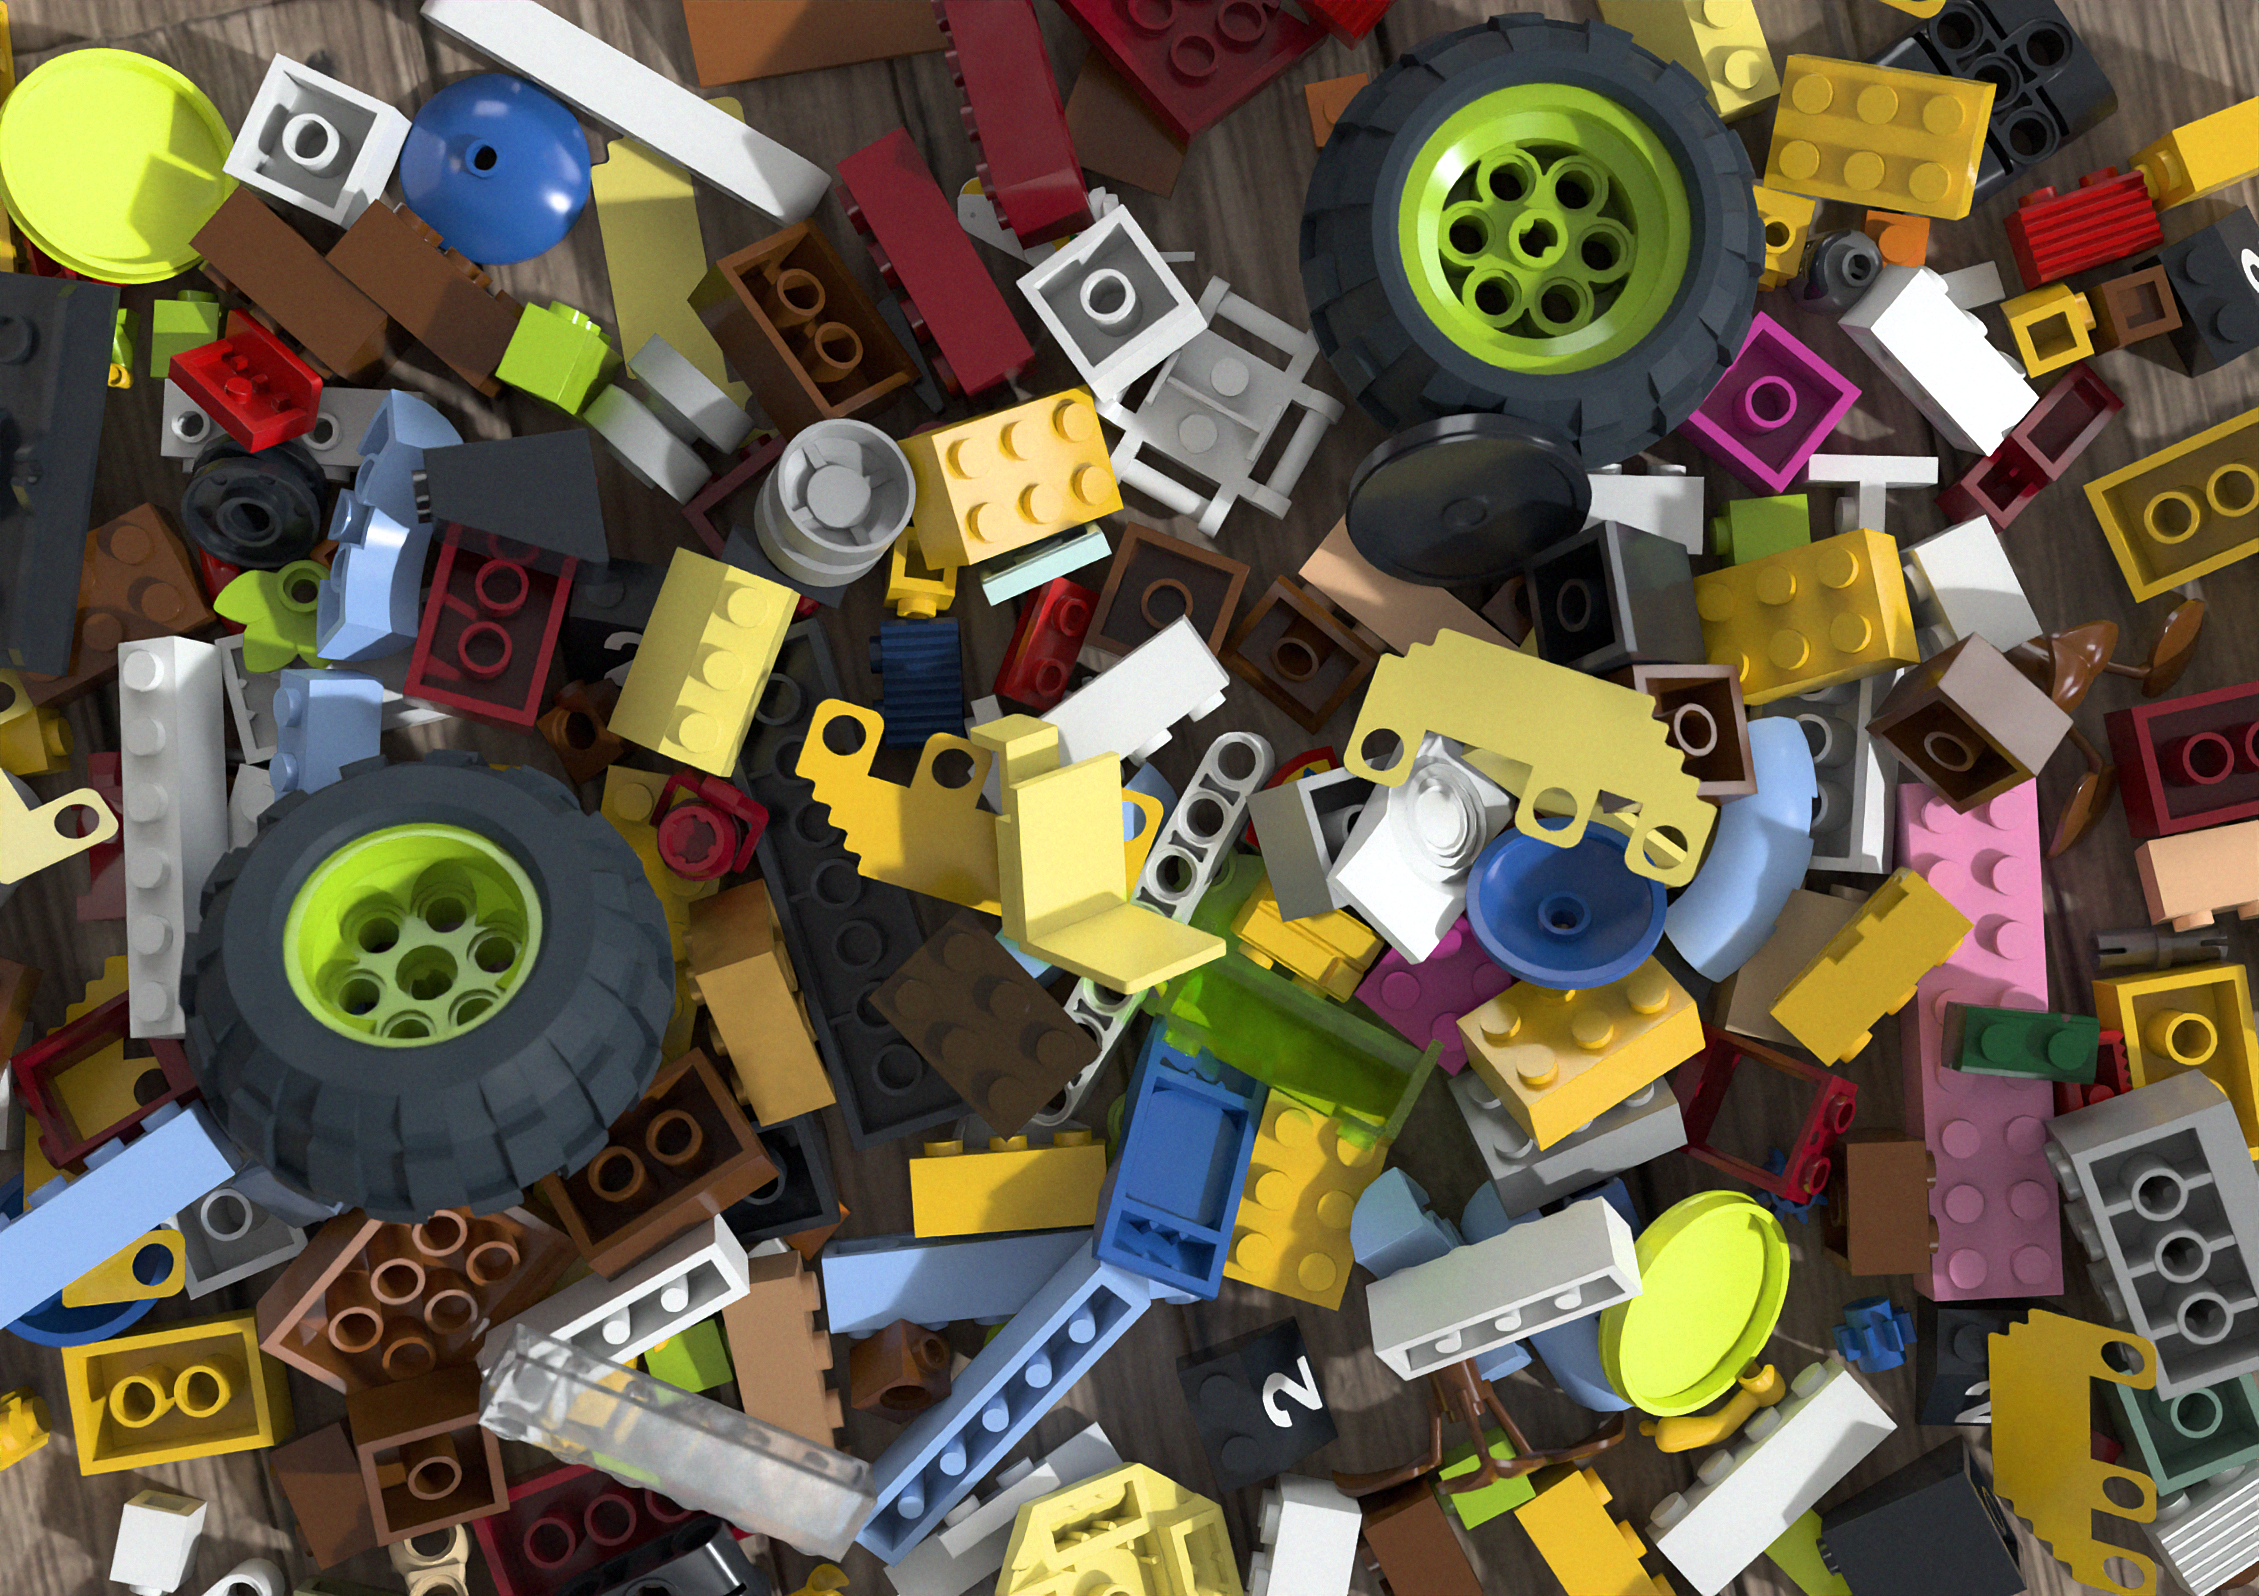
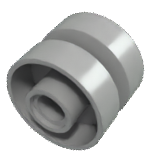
[582,333,758,506]
[754,419,916,587]

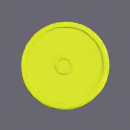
[0,48,239,284]
[1598,1190,1790,1417]

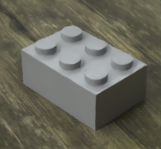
[1245,753,1393,922]
[1447,1069,1687,1220]

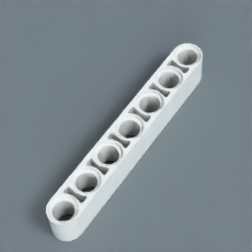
[419,0,832,228]
[1030,732,1275,1127]

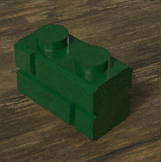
[1940,1001,2100,1085]

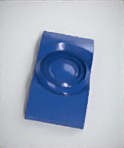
[1091,1013,1275,1301]

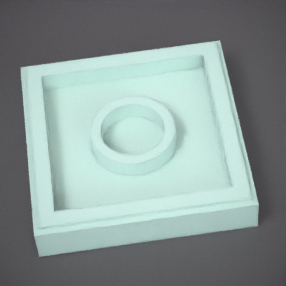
[976,520,1112,606]

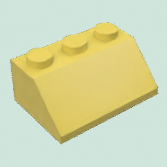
[1595,0,1781,124]
[607,547,800,777]

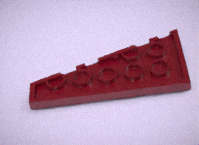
[1054,0,1330,147]

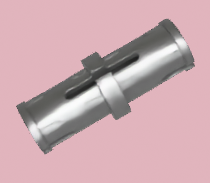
[2087,919,2228,970]

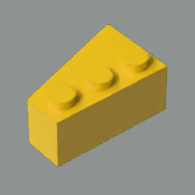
[1766,866,1975,1067]

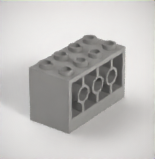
[2042,1068,2259,1401]

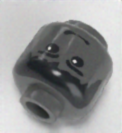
[1787,228,1884,316]

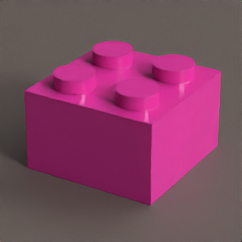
[1675,311,1862,498]
[1353,914,1522,1077]

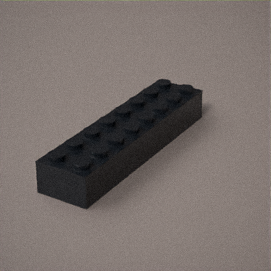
[731,617,976,1152]

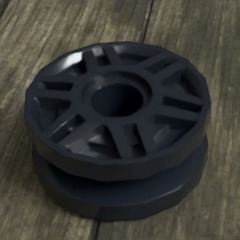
[180,433,330,571]

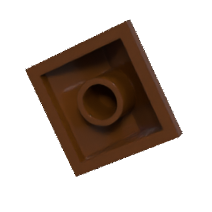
[1217,574,1382,736]

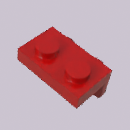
[168,307,323,454]
[992,576,1101,712]

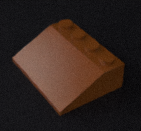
[682,0,950,90]
[256,1187,581,1395]

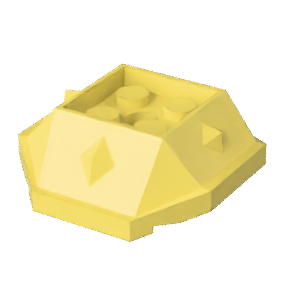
[995,1462,1244,1596]

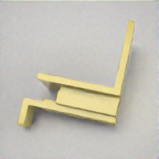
[970,714,1226,994]

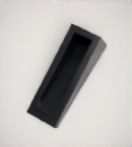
[876,291,947,419]
[719,523,849,610]

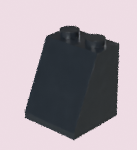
[411,428,609,586]
[1523,520,1707,678]
[1816,1434,2027,1596]

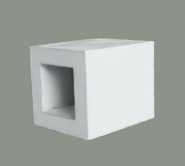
[109,1489,207,1596]

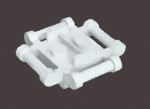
[1090,275,1345,539]

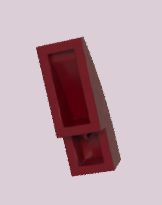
[1933,359,2125,535]

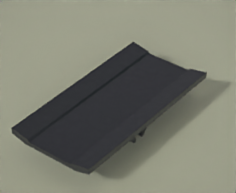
[0,271,121,677]

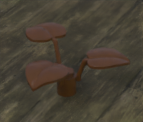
[2005,598,2205,861]
[1332,1356,1626,1497]

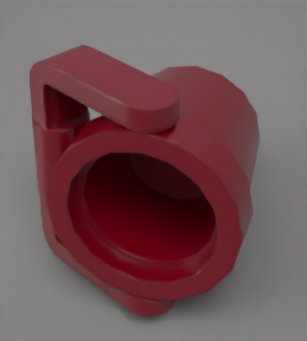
[649,766,769,882]

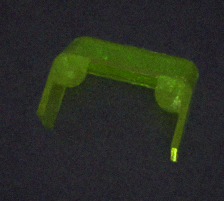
[1155,917,1445,1153]

